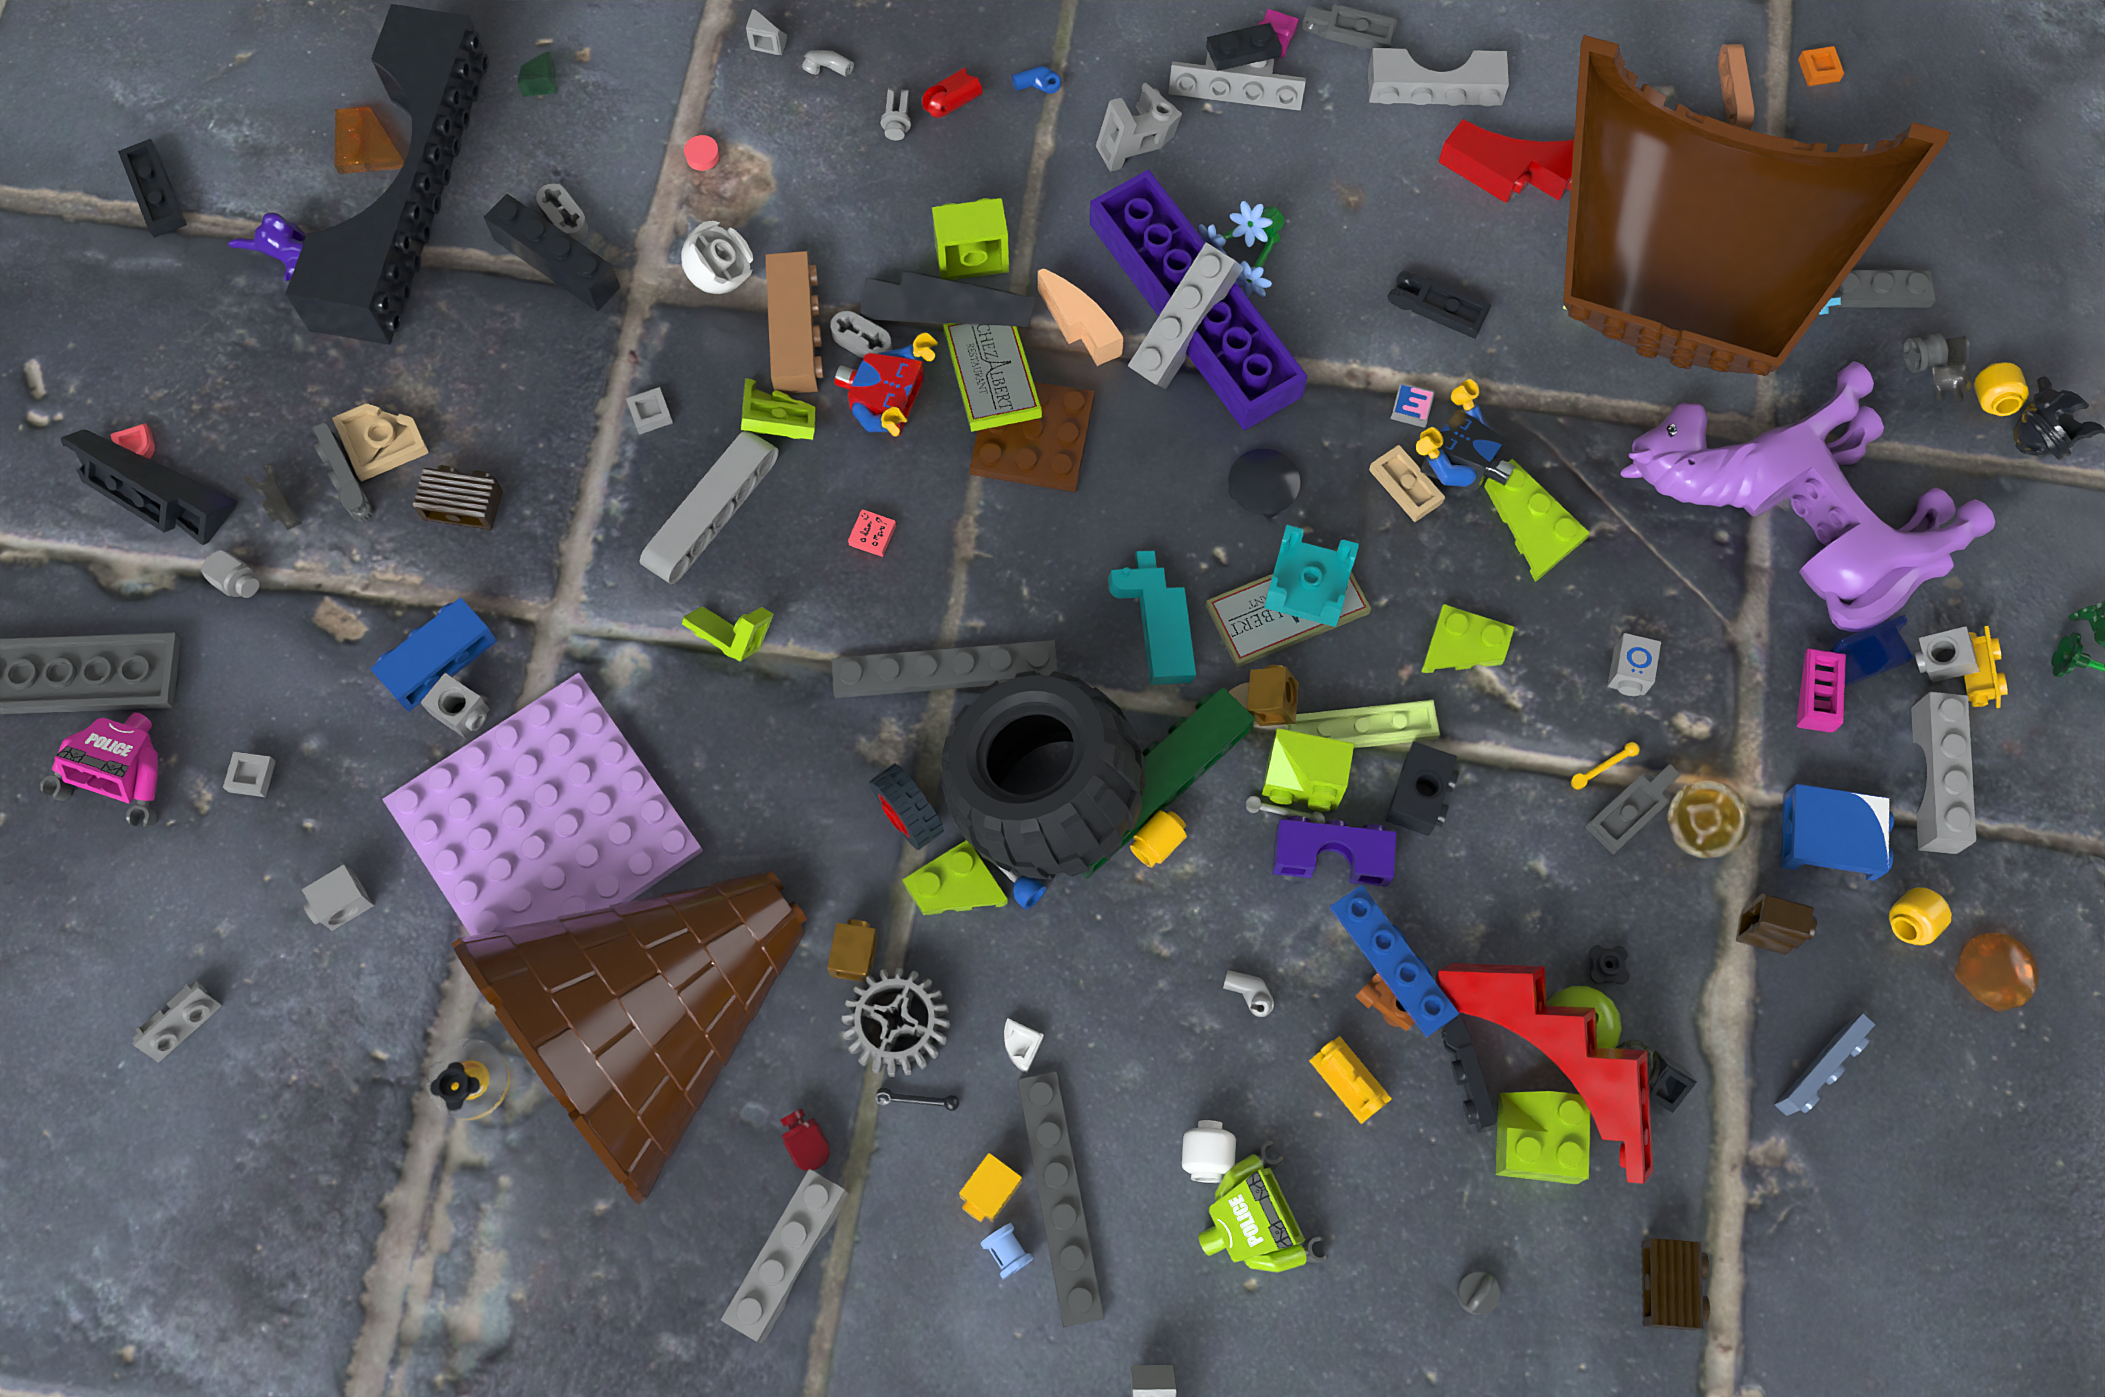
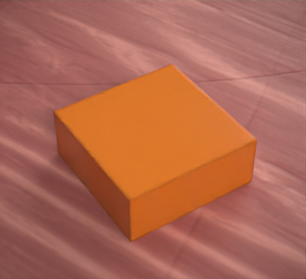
[1798,46,1844,86]

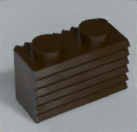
[413,465,503,531]
[1641,1238,1710,1331]

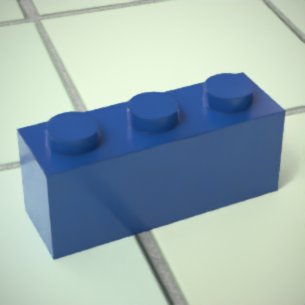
[370,597,497,712]

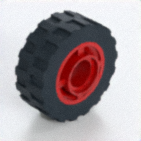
[869,763,944,851]

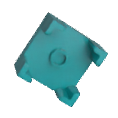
[1264,525,1359,627]

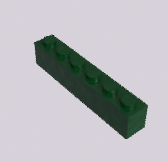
[1082,687,1255,879]

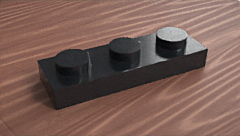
[118,139,187,238]

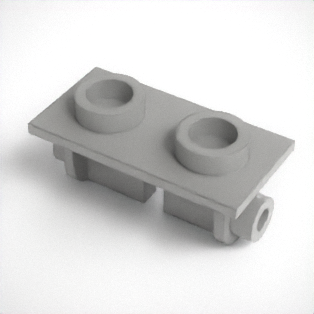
[132,981,222,1063]

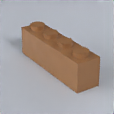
[765,251,823,394]

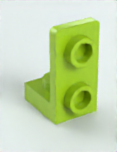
[682,607,774,662]

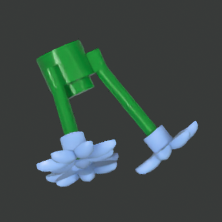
[1198,201,1284,297]

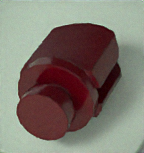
[780,1108,830,1171]

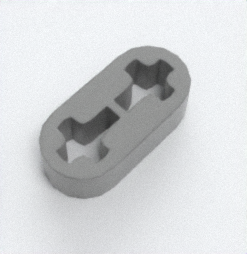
[536,183,589,242]
[831,311,892,359]

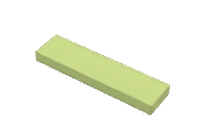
[1284,700,1440,748]

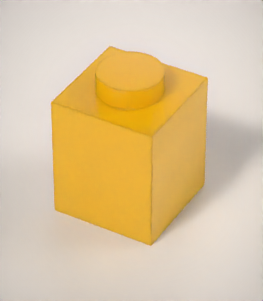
[959,1153,1022,1222]

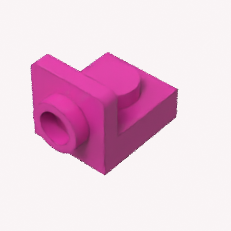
[1258,9,1299,58]

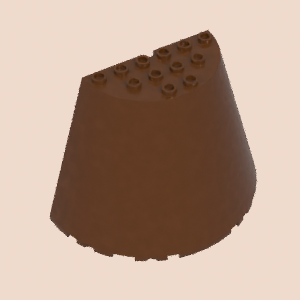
[1563,35,1951,376]

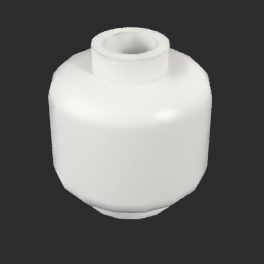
[1182,1120,1236,1183]

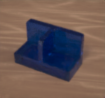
[1829,615,1913,687]

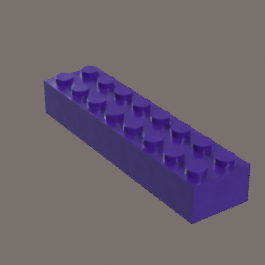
[1090,169,1308,431]

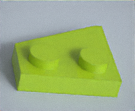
[741,378,815,440]
[1421,604,1514,673]

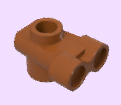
[1355,973,1415,1031]

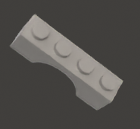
[1368,48,1509,107]
[1128,242,1244,389]
[1911,692,1976,854]
[721,1169,849,1344]

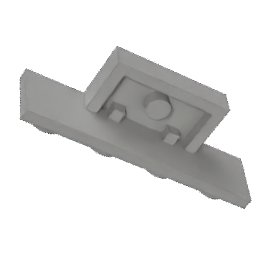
[1168,52,1306,111]

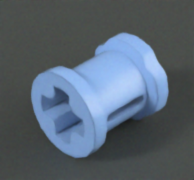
[980,1223,1034,1279]

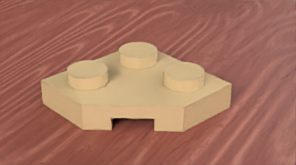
[332,404,429,482]

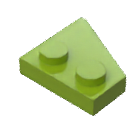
[902,840,1008,915]

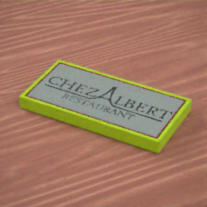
[943,323,1042,432]

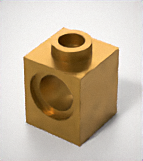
[1247,665,1299,726]
[827,919,878,983]

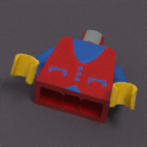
[835,333,938,436]

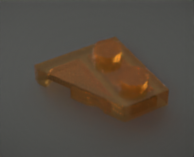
[334,106,404,174]

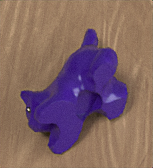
[228,212,306,281]

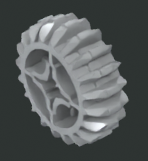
[841,968,950,1077]

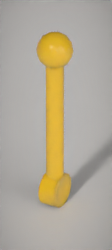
[1571,742,1640,790]

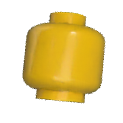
[1974,362,2029,416]
[1889,887,1952,946]

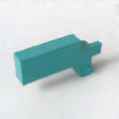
[1108,551,1196,685]

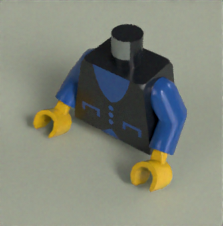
[1416,379,1516,492]

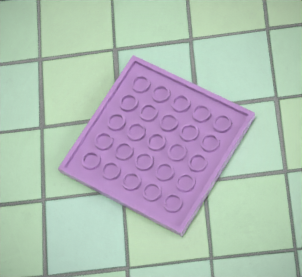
[382,673,703,936]

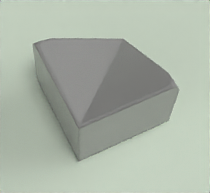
[746,9,788,55]

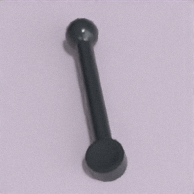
[875,1088,959,1111]

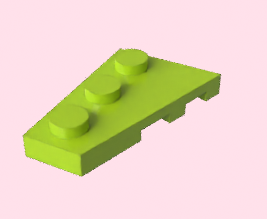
[1484,459,1590,582]

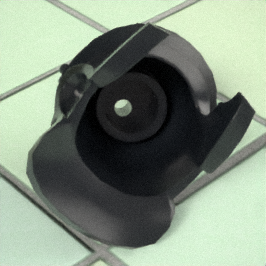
[2014,376,2105,460]

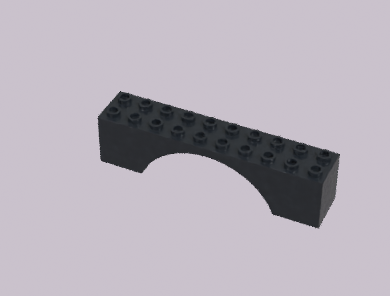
[285,4,489,345]

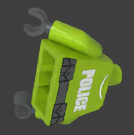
[1198,1141,1329,1273]

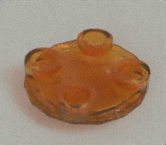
[1955,932,2038,1012]

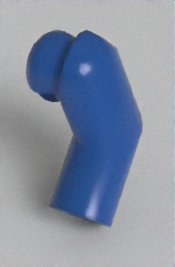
[1012,66,1061,94]

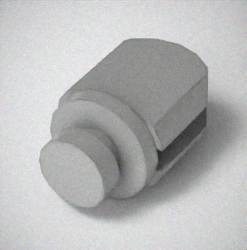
[880,88,911,141]
[202,550,259,598]

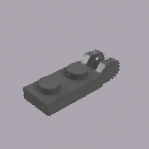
[313,423,373,523]

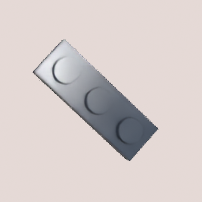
[1774,1013,1875,1116]

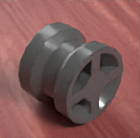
[1903,332,1949,373]

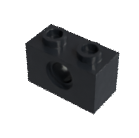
[1385,741,1460,836]

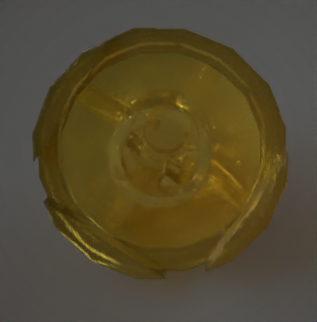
[1667,780,1751,858]

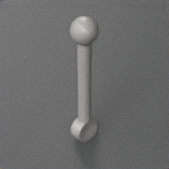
[1246,796,1325,824]

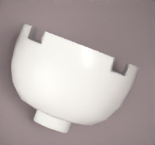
[681,221,753,294]

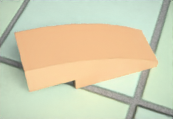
[1038,269,1123,366]

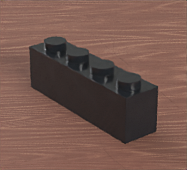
[484,193,621,312]

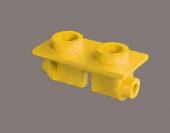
[1964,626,2008,708]
[1309,1036,1392,1124]

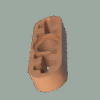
[1718,44,1754,130]

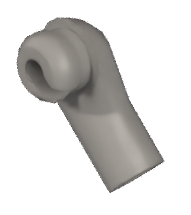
[802,50,854,77]
[1223,970,1274,1017]

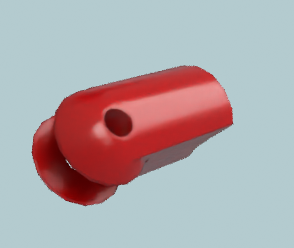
[922,67,982,118]

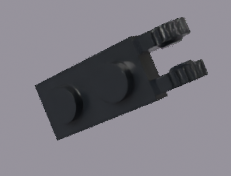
[1387,271,1491,339]
[1441,1017,1497,1134]

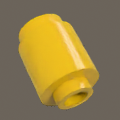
[1130,810,1187,868]

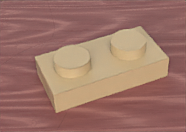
[1369,445,1445,522]

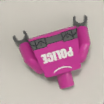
[40,713,158,828]

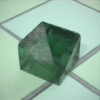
[518,52,556,97]

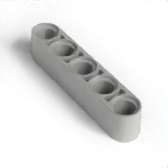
[640,430,779,584]

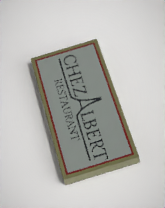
[1205,548,1371,668]

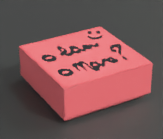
[848,509,896,557]

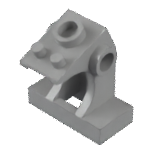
[1096,83,1182,172]

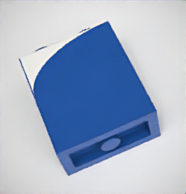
[1781,784,1894,881]

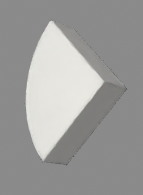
[1004,1019,1044,1073]

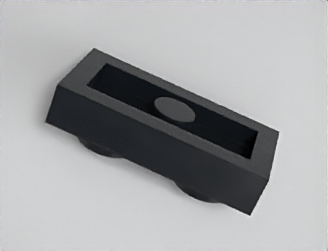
[1206,22,1282,71]

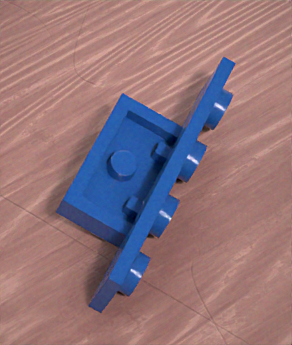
[1330,885,1459,1038]

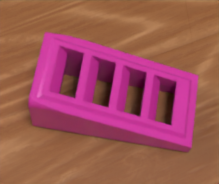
[1797,648,1846,732]

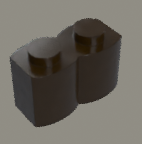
[1736,894,1817,955]

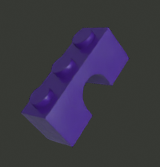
[1272,816,1396,887]

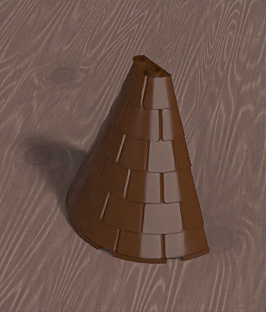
[451,870,807,1205]

